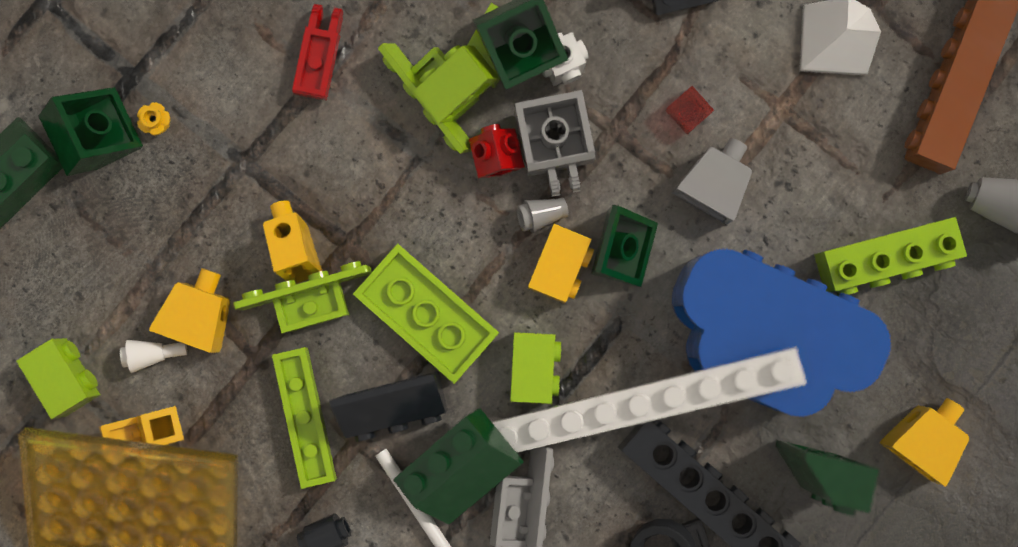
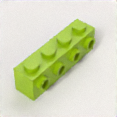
[814,217,967,296]

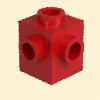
[469,124,524,178]

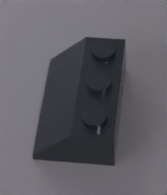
[329,371,448,442]

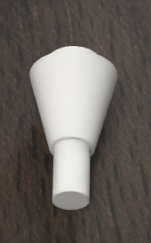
[120,340,188,373]

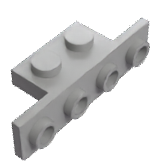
[489,446,554,547]

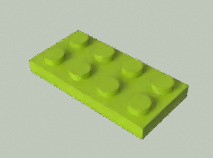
[353,243,499,384]

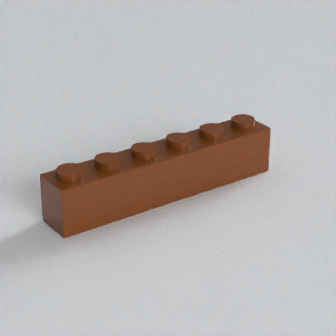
[904,0,1018,175]

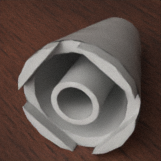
[965,177,1018,235]

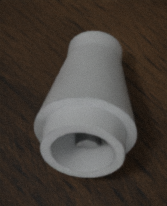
[516,197,569,233]

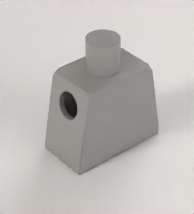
[672,138,752,224]

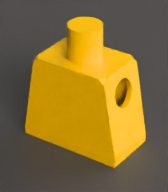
[263,200,322,284]
[149,268,230,353]
[880,398,969,487]

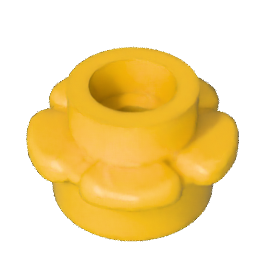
[137,102,170,136]

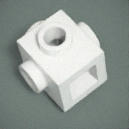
[542,32,589,86]

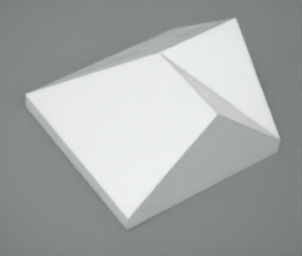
[800,0,881,75]

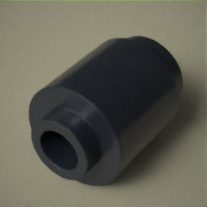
[297,513,351,547]

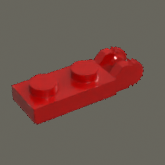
[292,4,343,101]

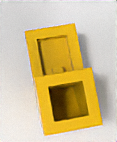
[99,406,184,460]

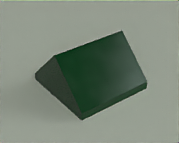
[591,205,658,287]

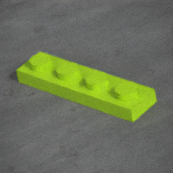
[272,347,337,489]

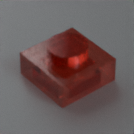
[665,86,714,135]

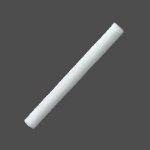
[375,449,451,547]

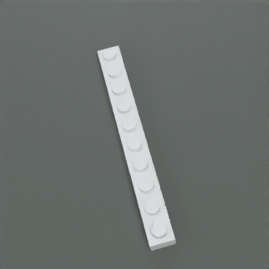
[492,347,806,453]

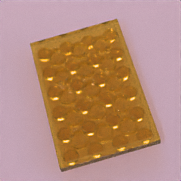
[19,427,238,547]

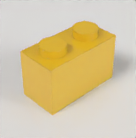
[527,224,594,303]

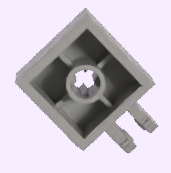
[514,90,596,197]

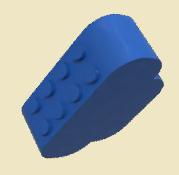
[672,249,891,416]

